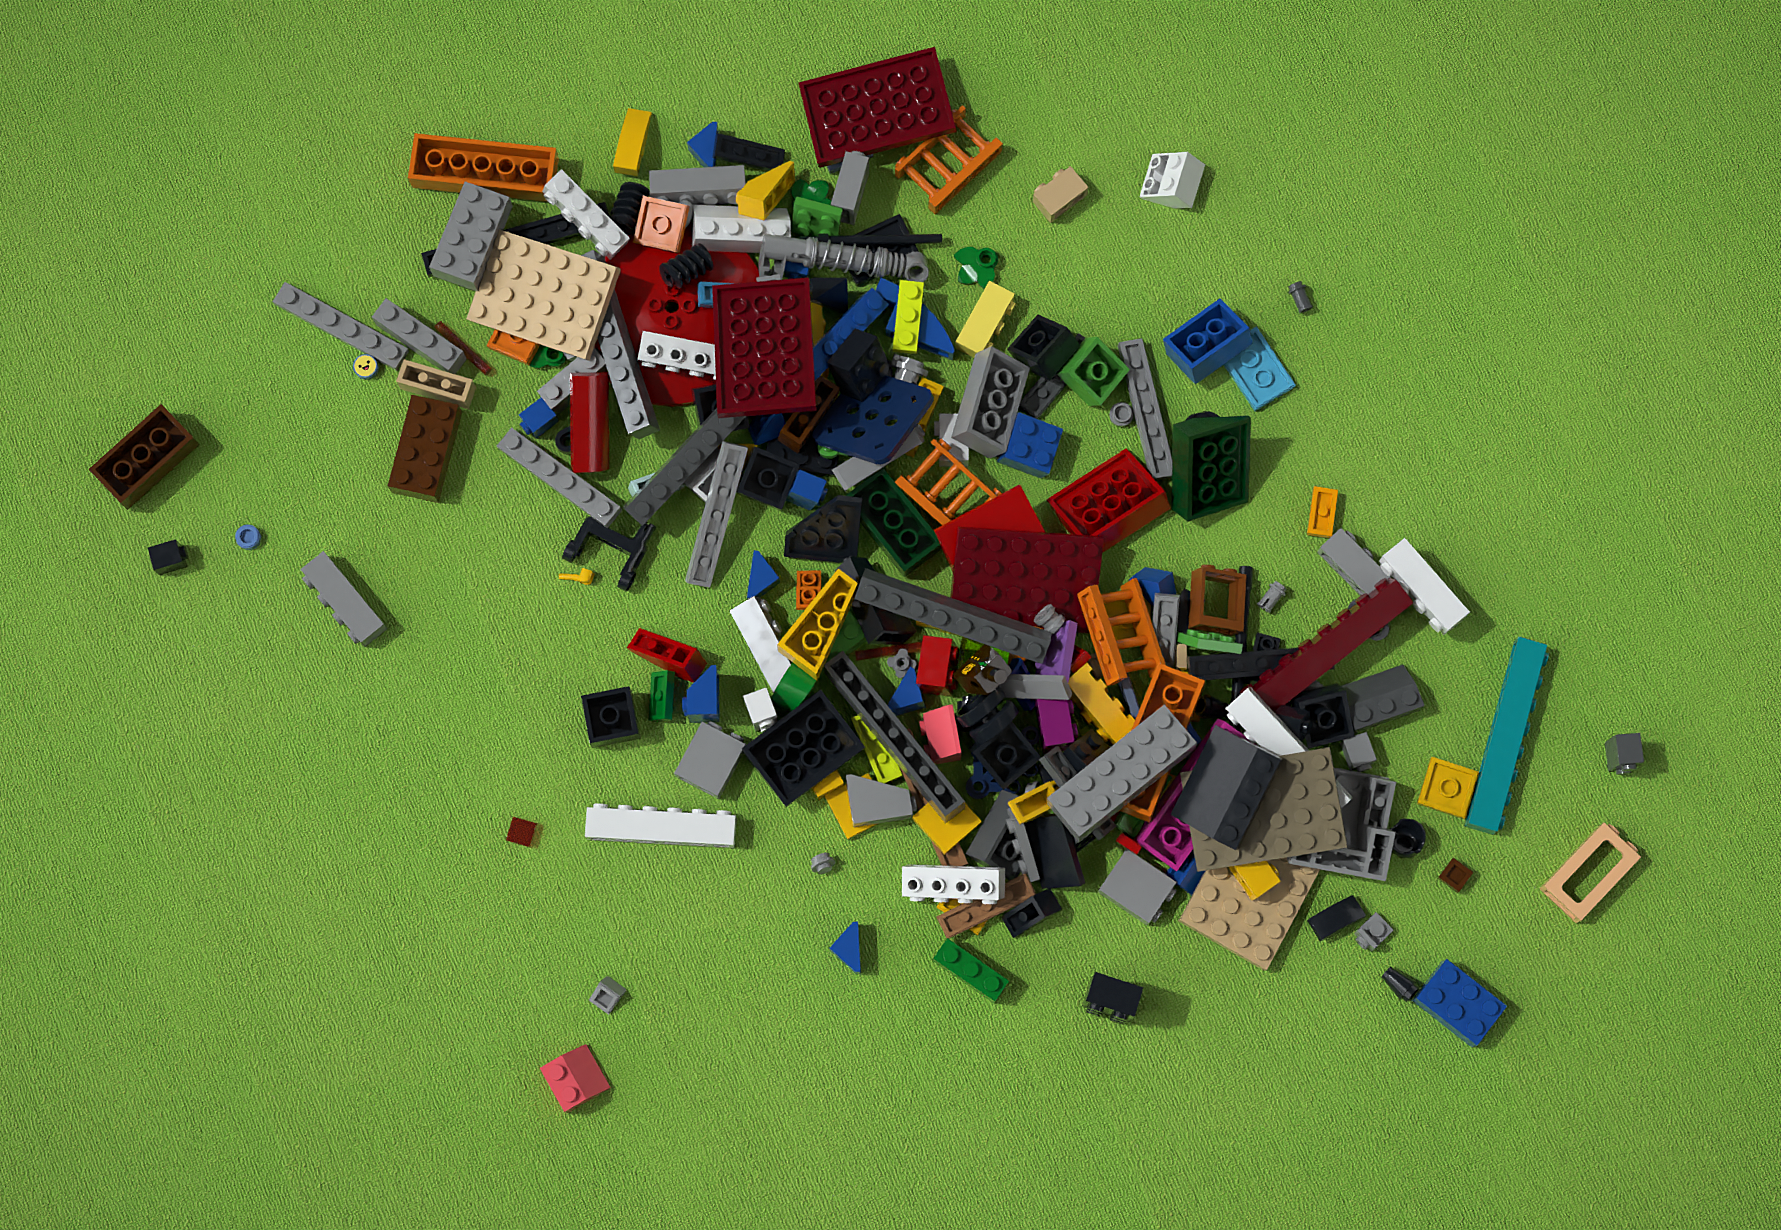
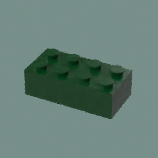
[846,468,942,578]

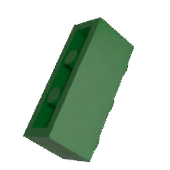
[933,938,1009,1003]

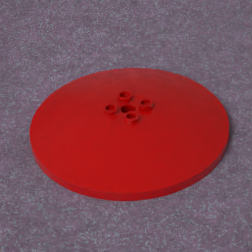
[595,222,759,407]

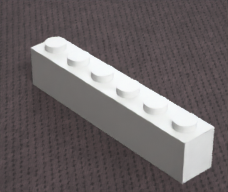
[1225,687,1353,808]
[585,804,737,848]

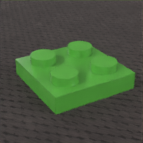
[792,197,843,236]
[1176,629,1243,654]

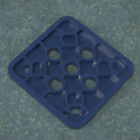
[812,376,934,465]

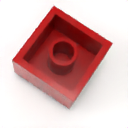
[916,635,962,697]

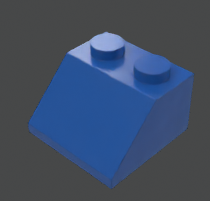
[682,665,720,723]

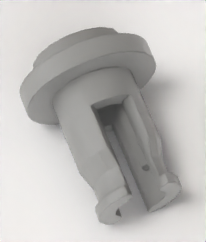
[886,354,928,401]

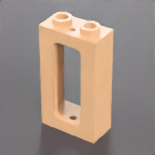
[1539,823,1641,923]

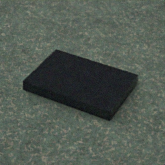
[847,214,919,287]
[1024,814,1085,889]

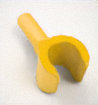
[559,568,595,585]

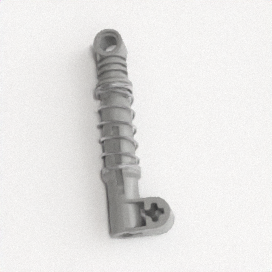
[758,234,929,282]

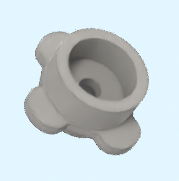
[887,649,916,678]

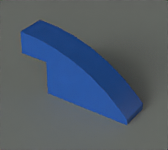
[875,278,955,361]

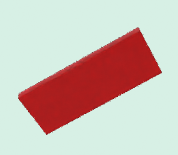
[570,372,609,473]

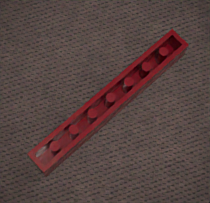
[1240,578,1413,712]

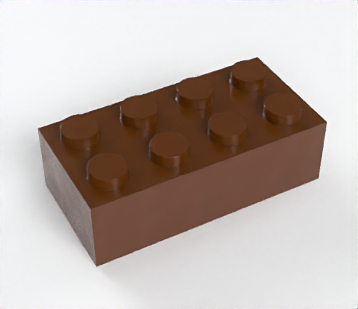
[388,395,462,503]
[88,404,200,510]

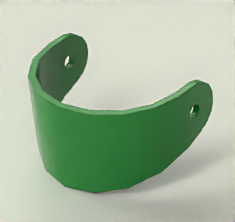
[771,662,816,713]

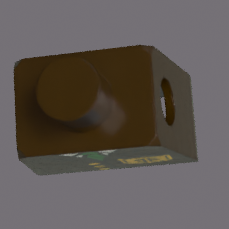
[953,644,1012,695]

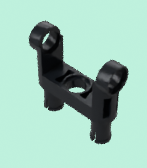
[562,516,656,592]

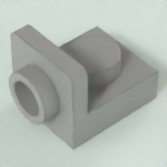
[1354,912,1393,951]

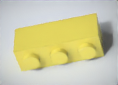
[955,281,1016,358]

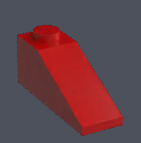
[627,628,707,683]

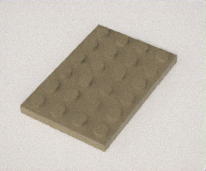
[1180,747,1348,872]

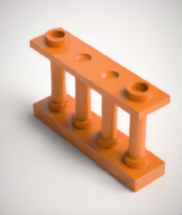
[895,105,1003,214]
[895,438,1002,525]
[1077,578,1165,686]

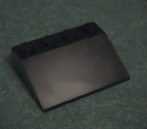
[742,690,865,807]
[1171,725,1283,850]

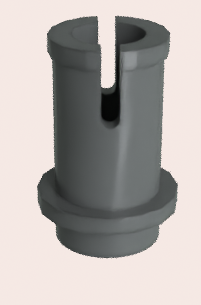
[1288,281,1313,313]

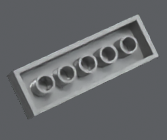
[1047,704,1197,842]

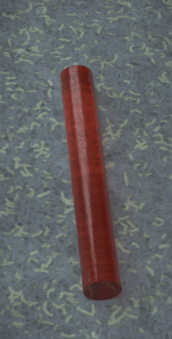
[435,321,492,376]
[855,641,922,661]

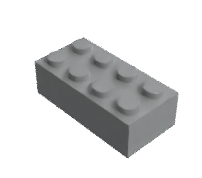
[429,182,513,292]
[951,346,1030,458]

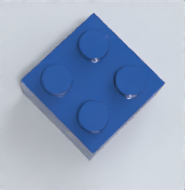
[997,412,1063,478]

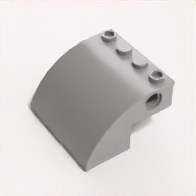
[1287,768,1396,881]

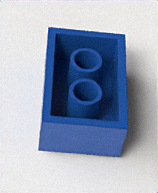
[1163,298,1253,385]
[1412,959,1507,1047]

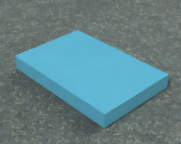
[1224,326,1296,412]

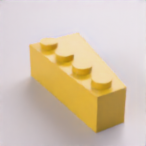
[777,569,858,681]
[1068,663,1135,746]

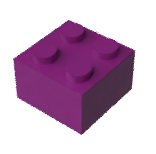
[1035,699,1078,754]

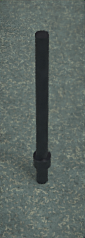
[799,233,942,245]

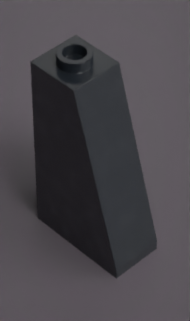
[835,556,917,645]

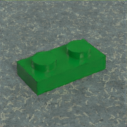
[648,670,675,722]

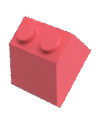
[919,704,961,765]
[540,1044,611,1113]

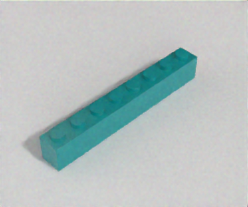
[1464,637,1549,835]

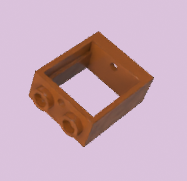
[1188,565,1246,636]

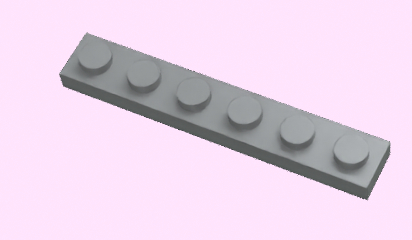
[273,282,409,371]
[1117,338,1172,481]
[497,427,622,528]
[685,441,748,588]

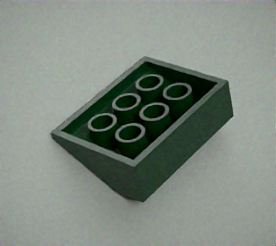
[1172,416,1251,522]

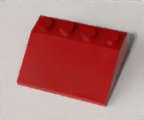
[1046,448,1171,553]
[934,485,1045,571]

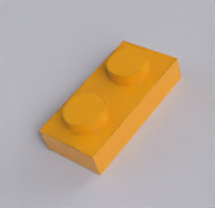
[1307,486,1338,538]

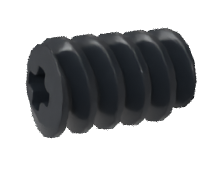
[609,182,650,235]
[659,243,714,289]

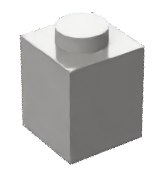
[1340,732,1377,772]

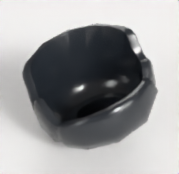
[1390,818,1426,858]

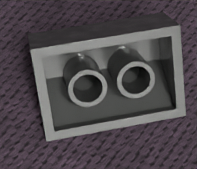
[1341,665,1425,734]
[966,790,1022,881]

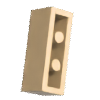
[396,359,476,409]

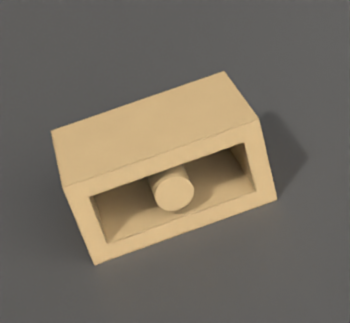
[1033,166,1089,223]

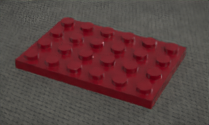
[798,46,957,168]
[712,278,817,418]
[950,527,1104,633]

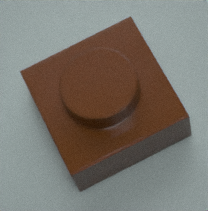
[1437,858,1473,893]

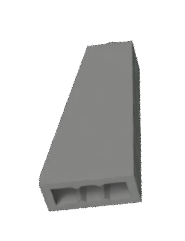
[832,423,925,491]

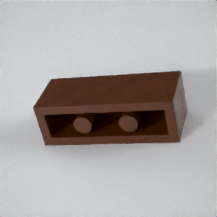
[778,375,840,453]

